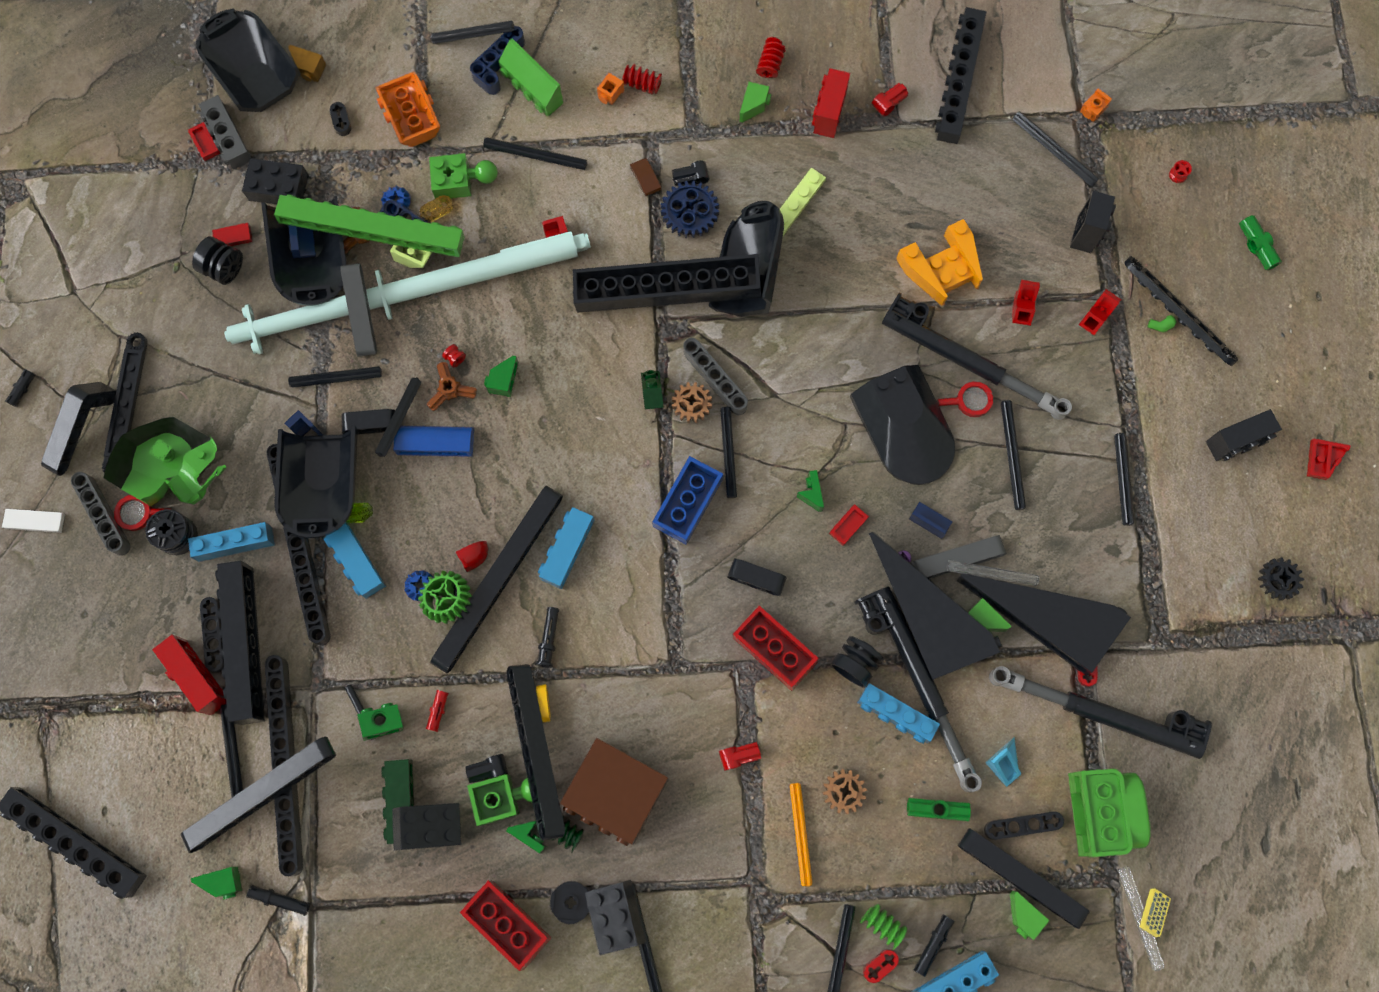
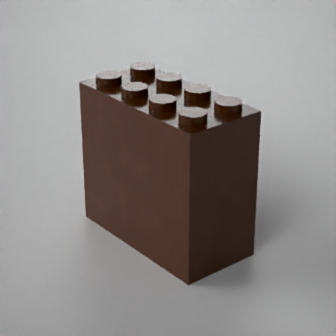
[560,738,669,846]

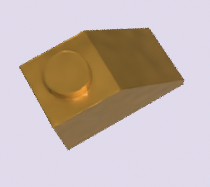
[288,45,326,82]

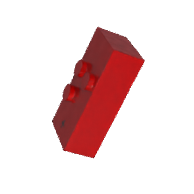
[733,606,819,691]
[152,634,227,716]
[460,880,552,971]

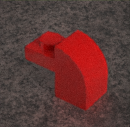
[1012,280,1040,326]
[1079,289,1122,335]

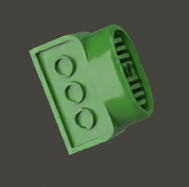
[1068,769,1151,857]

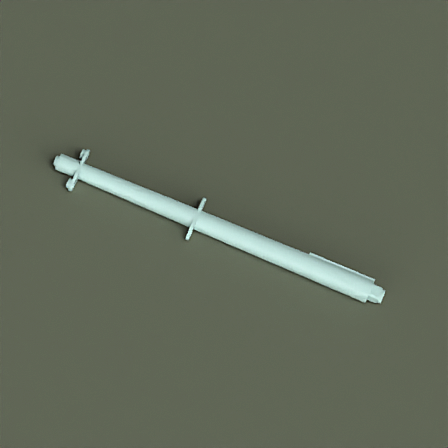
[224,231,591,355]

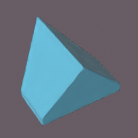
[985,737,1021,787]

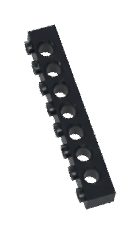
[935,7,987,144]
[0,787,147,899]

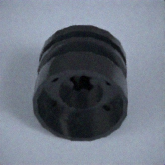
[192,236,243,285]
[145,509,198,556]
[830,636,884,688]

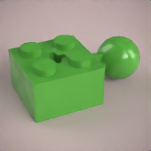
[429,153,498,200]
[467,774,532,826]

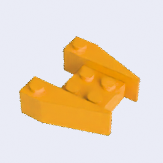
[896,219,983,306]

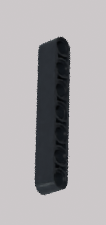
[958,828,1090,929]

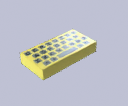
[1139,888,1171,937]

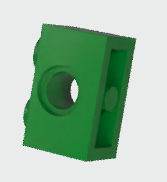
[357,703,403,741]

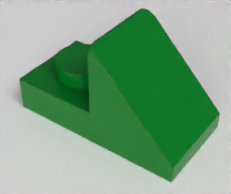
[797,470,824,512]
[506,821,546,854]

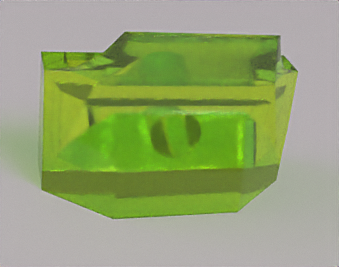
[346,502,373,523]

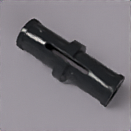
[5,369,36,407]

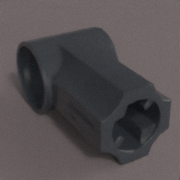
[672,160,710,186]
[465,754,508,783]

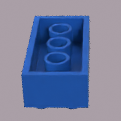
[652,456,723,545]

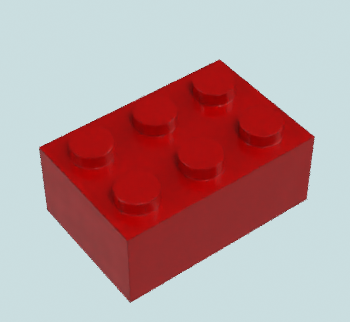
[811,68,850,138]

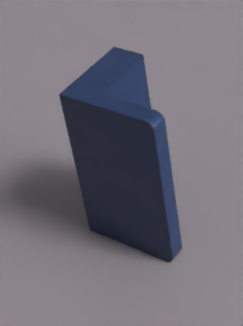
[289,225,316,258]
[284,410,323,436]
[909,502,952,539]

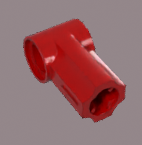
[871,83,909,117]
[719,742,761,771]

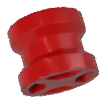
[1169,160,1192,183]
[442,344,466,368]

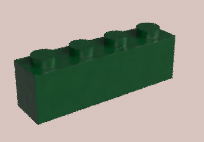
[381,759,414,844]

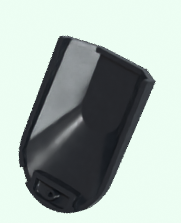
[196,9,300,112]
[261,196,346,306]
[709,201,784,317]
[850,365,955,485]
[274,426,358,538]

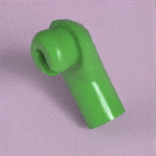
[1147,315,1176,332]

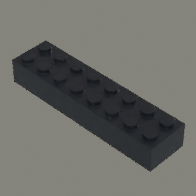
[215,560,265,725]

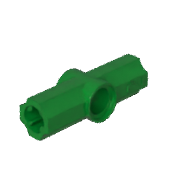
[1239,215,1282,270]
[907,798,971,821]

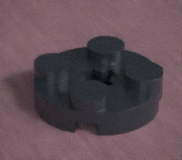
[550,881,589,924]

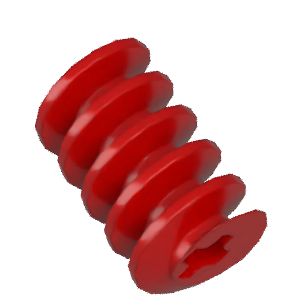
[756,37,786,78]
[622,64,662,95]

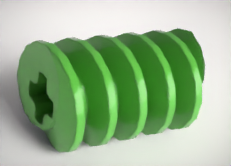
[860,904,907,950]

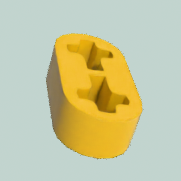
[536,684,551,723]

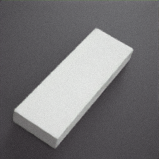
[2,509,65,533]

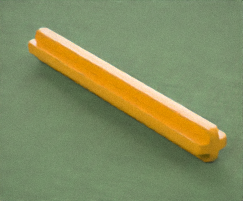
[790,783,812,887]

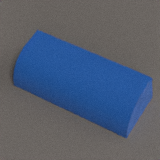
[393,426,474,457]

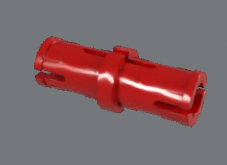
[425,690,449,732]

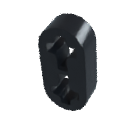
[330,102,351,136]

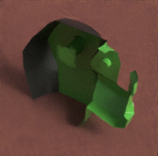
[103,417,226,507]

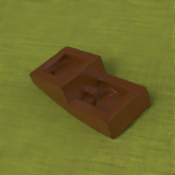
[630,158,662,197]

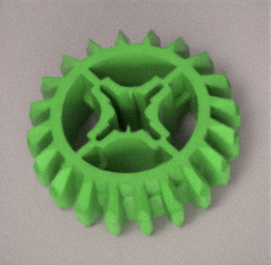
[418,570,472,624]

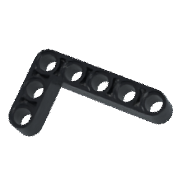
[41,382,116,476]

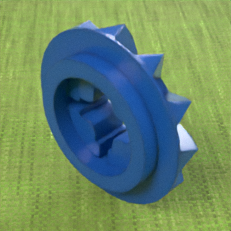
[381,185,411,214]
[404,570,434,601]

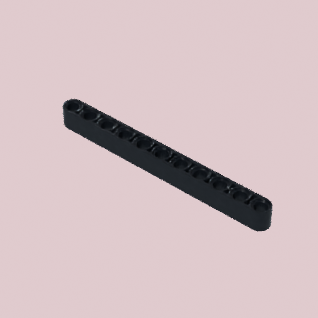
[267,444,331,646]
[430,485,563,674]
[265,655,303,877]

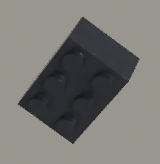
[242,158,309,205]
[1070,191,1116,253]
[1205,409,1282,461]
[392,803,461,851]
[585,880,646,955]

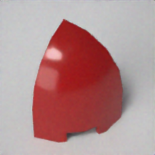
[456,541,488,572]

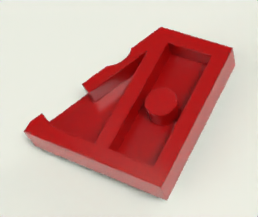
[1307,438,1351,480]

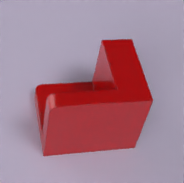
[542,216,568,238]

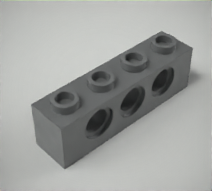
[199,95,251,169]

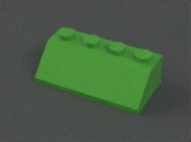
[499,39,564,117]

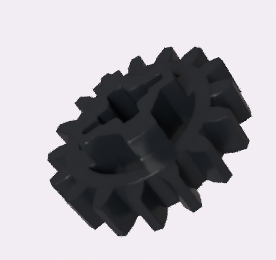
[1258,557,1304,601]

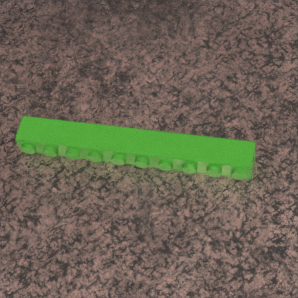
[274,195,465,257]

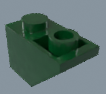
[641,370,664,409]

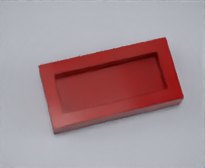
[188,122,221,161]
[212,223,253,246]
[829,504,869,546]

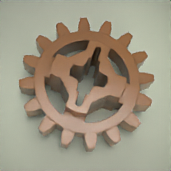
[672,382,712,423]
[822,769,867,814]

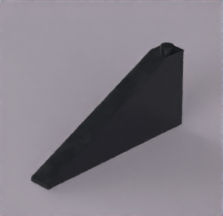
[869,532,1003,680]
[957,573,1131,676]

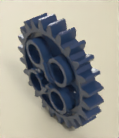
[661,181,719,238]

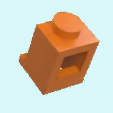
[597,73,625,105]
[1080,88,1112,122]

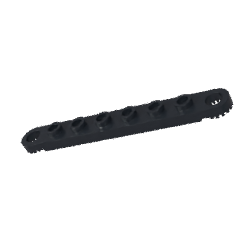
[1124,256,1238,366]
[102,332,148,473]

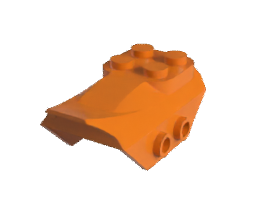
[375,71,440,147]

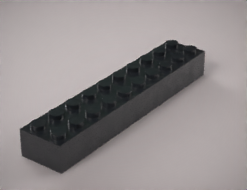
[573,254,762,313]

